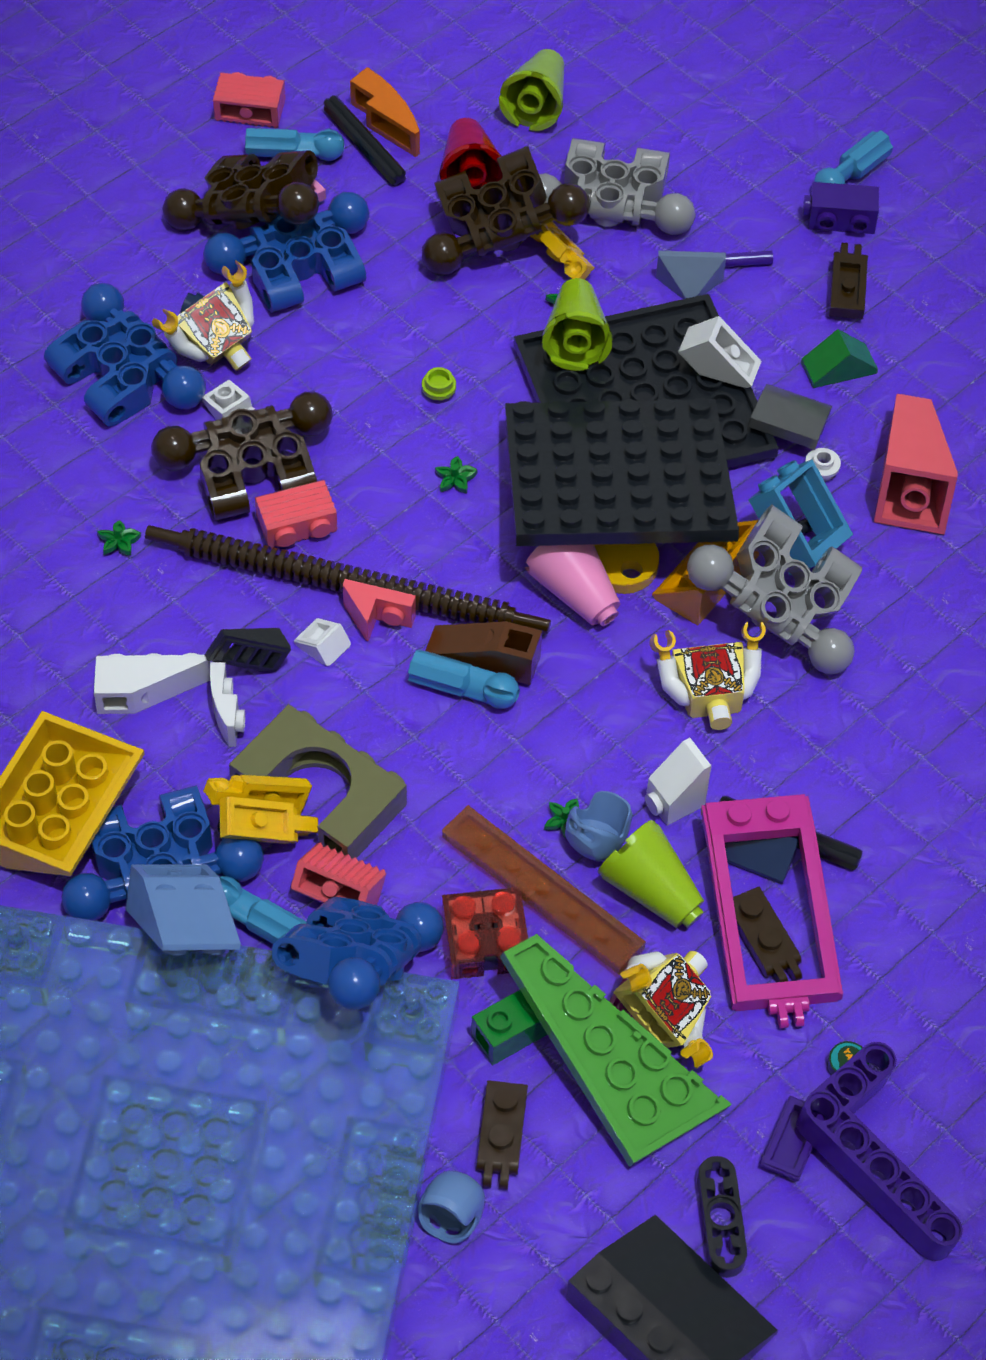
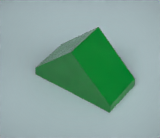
[801,329,878,388]

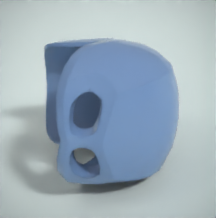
[565,791,633,861]
[418,1170,485,1243]

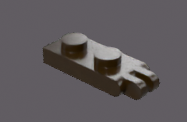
[829,242,868,319]
[733,886,802,982]
[476,1080,528,1190]

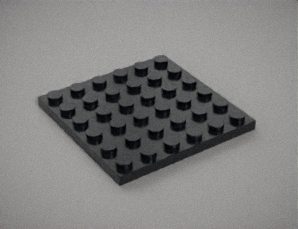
[514,294,779,468]
[505,398,739,546]

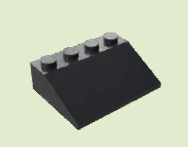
[566,1214,778,1360]

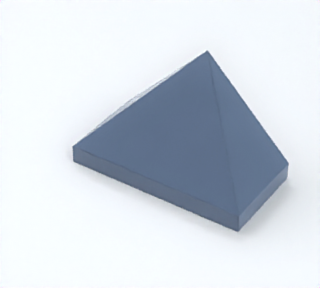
[656,251,726,299]

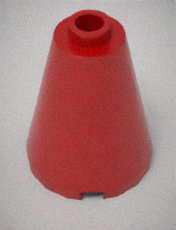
[440,118,503,189]

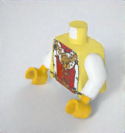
[152,260,254,371]
[649,622,766,730]
[613,951,713,1069]

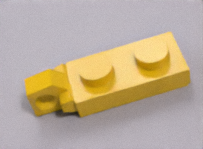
[530,221,595,280]
[203,775,312,815]
[219,796,318,844]

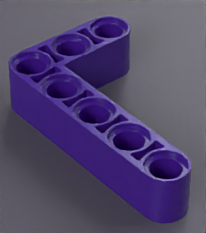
[796,1042,963,1261]

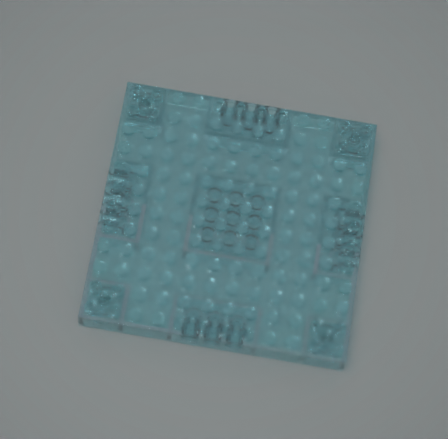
[0,905,460,1360]

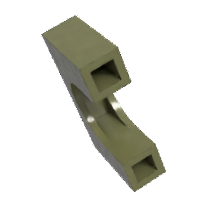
[229,704,407,859]

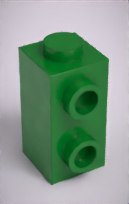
[471,990,547,1065]

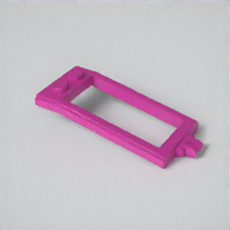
[701,794,843,1029]

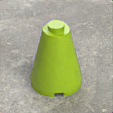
[499,49,564,131]
[542,278,612,371]
[597,820,704,928]

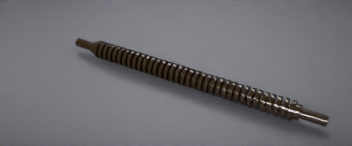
[145,525,551,634]

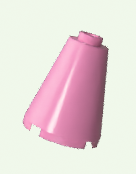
[525,545,620,626]

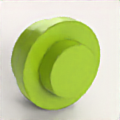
[422,367,456,400]

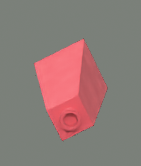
[874,393,958,535]

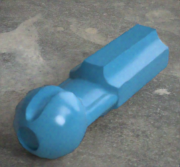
[245,128,344,162]
[814,130,893,184]
[408,649,520,709]
[219,876,306,944]

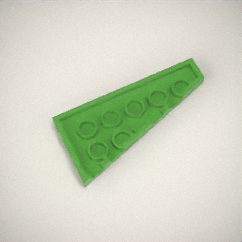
[500,934,732,1167]

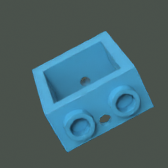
[748,459,853,575]

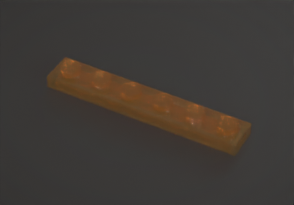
[442,805,646,975]

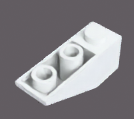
[94,653,210,714]

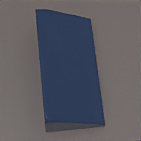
[725,837,799,884]

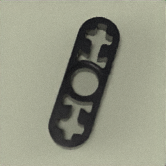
[697,1156,747,1278]

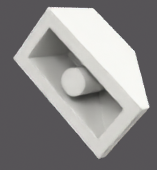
[678,316,762,388]
[645,738,711,826]

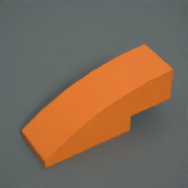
[350,67,420,157]

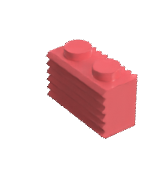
[213,72,286,128]
[255,480,337,549]
[291,842,386,905]

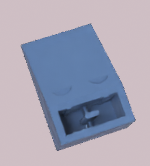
[126,864,241,955]

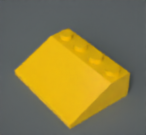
[0,711,145,876]

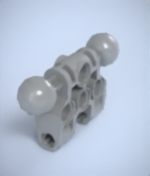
[539,138,696,235]
[687,505,862,674]

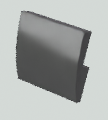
[748,384,832,450]

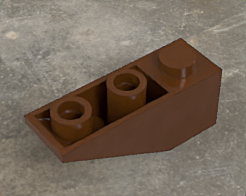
[425,621,542,685]

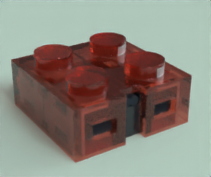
[442,887,528,979]

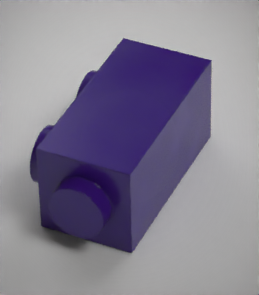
[803,182,879,234]

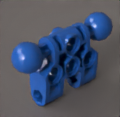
[203,192,370,313]
[44,283,206,427]
[61,785,264,923]
[271,897,444,1010]

